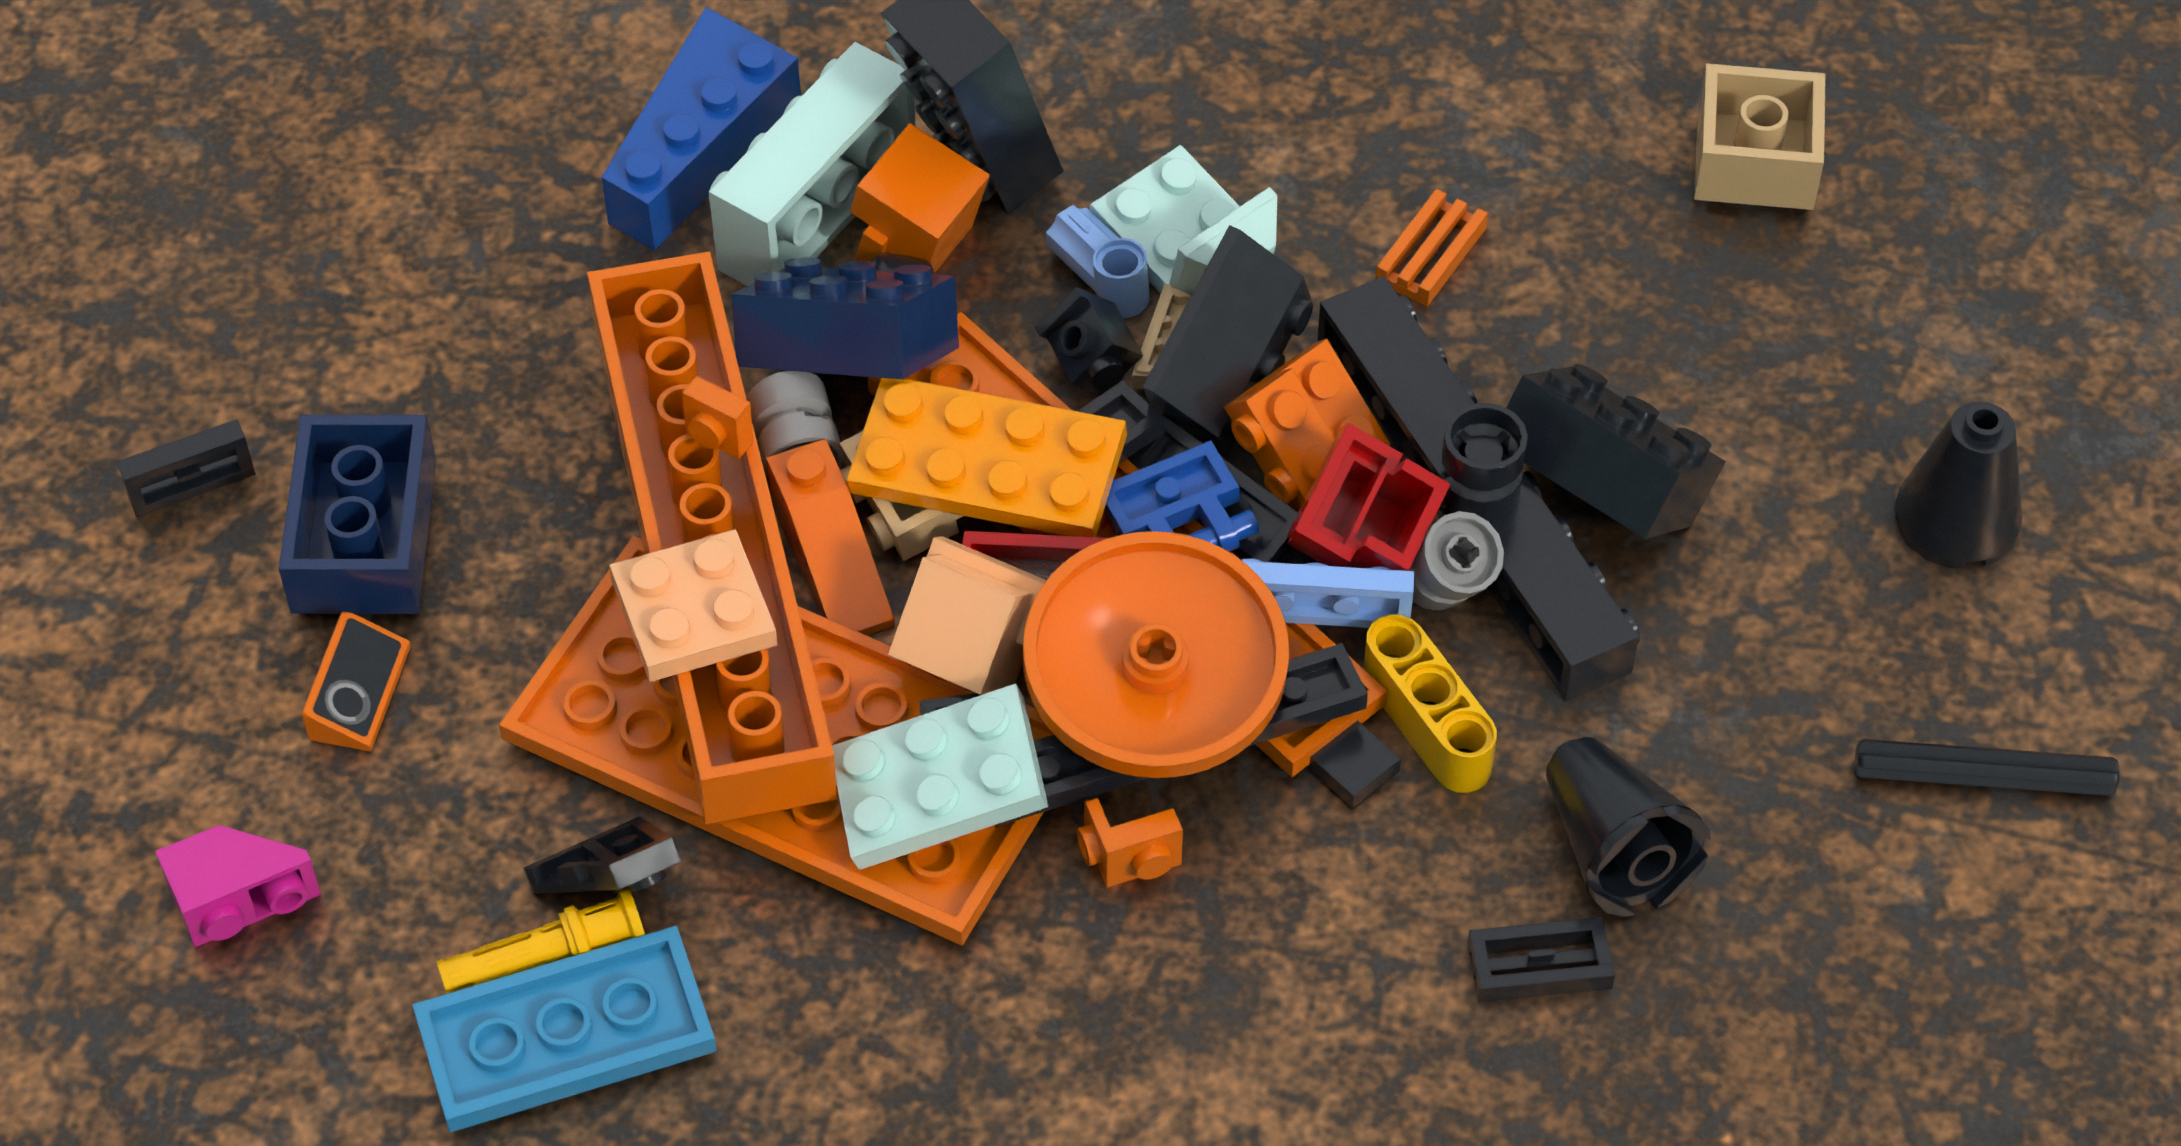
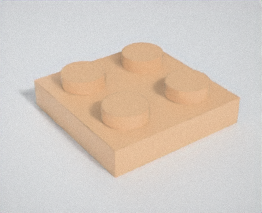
[609,529,777,682]

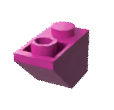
[155,825,321,947]

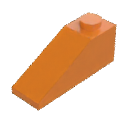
[766,439,895,635]

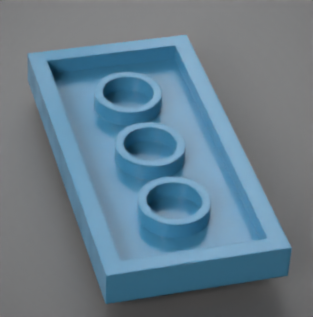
[412,925,717,1133]

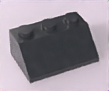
[1142,225,1313,457]

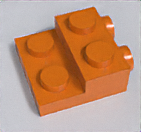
[1224,339,1390,511]

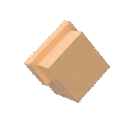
[888,536,1046,695]

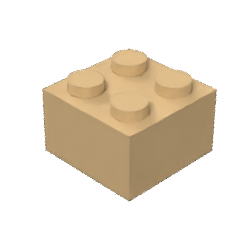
[1694,63,1825,210]

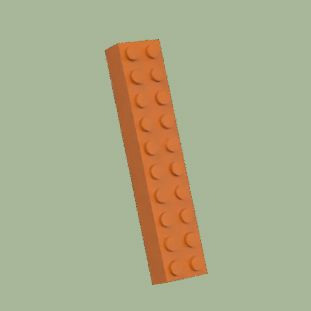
[587,251,837,825]

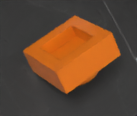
[682,376,753,459]

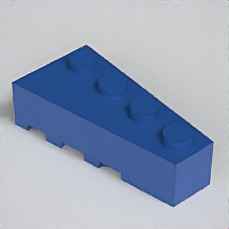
[601,7,801,251]

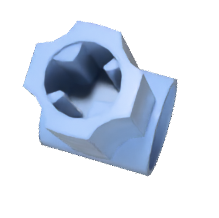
[1046,205,1150,318]

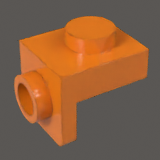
[1076,798,1183,888]

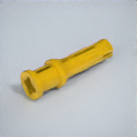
[436,887,645,994]

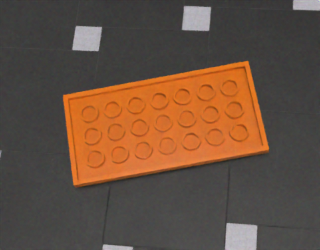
[499,535,1053,946]

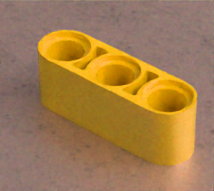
[1363,614,1497,793]

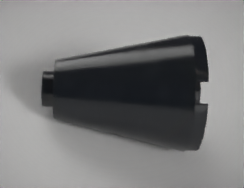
[1894,402,2022,569]
[1546,737,1711,917]

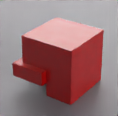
[1287,422,1450,571]

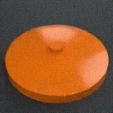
[1023,531,1289,778]

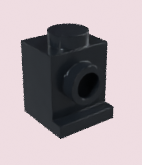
[1035,287,1143,395]

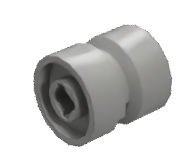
[747,371,844,478]
[1409,511,1504,611]

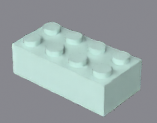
[709,42,916,286]

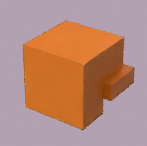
[850,123,990,273]

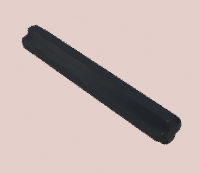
[1855,739,2120,796]

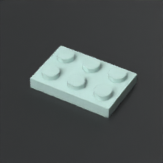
[832,683,1048,870]

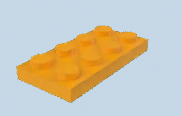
[846,378,1127,537]

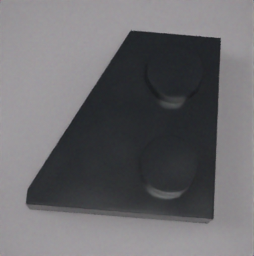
[523,816,681,894]

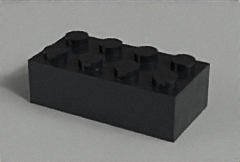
[881,0,1064,214]

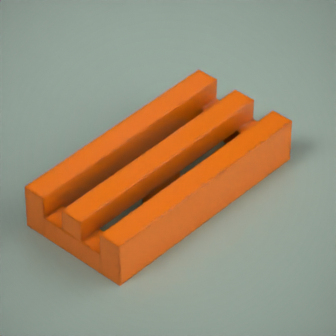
[1376,189,1488,307]

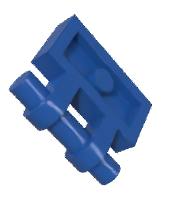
[1104,441,1260,552]

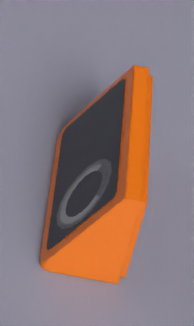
[302,611,411,752]

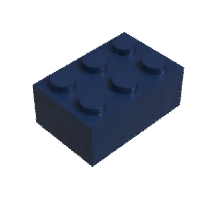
[731,258,959,380]
[278,415,436,614]

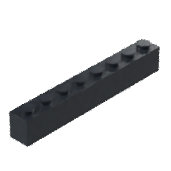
[1317,276,1640,702]

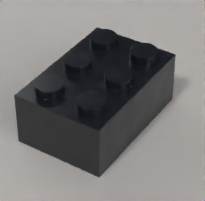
[1506,364,1726,539]

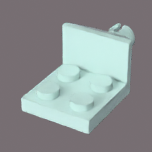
[1089,145,1277,295]

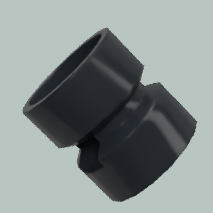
[1439,403,1528,522]

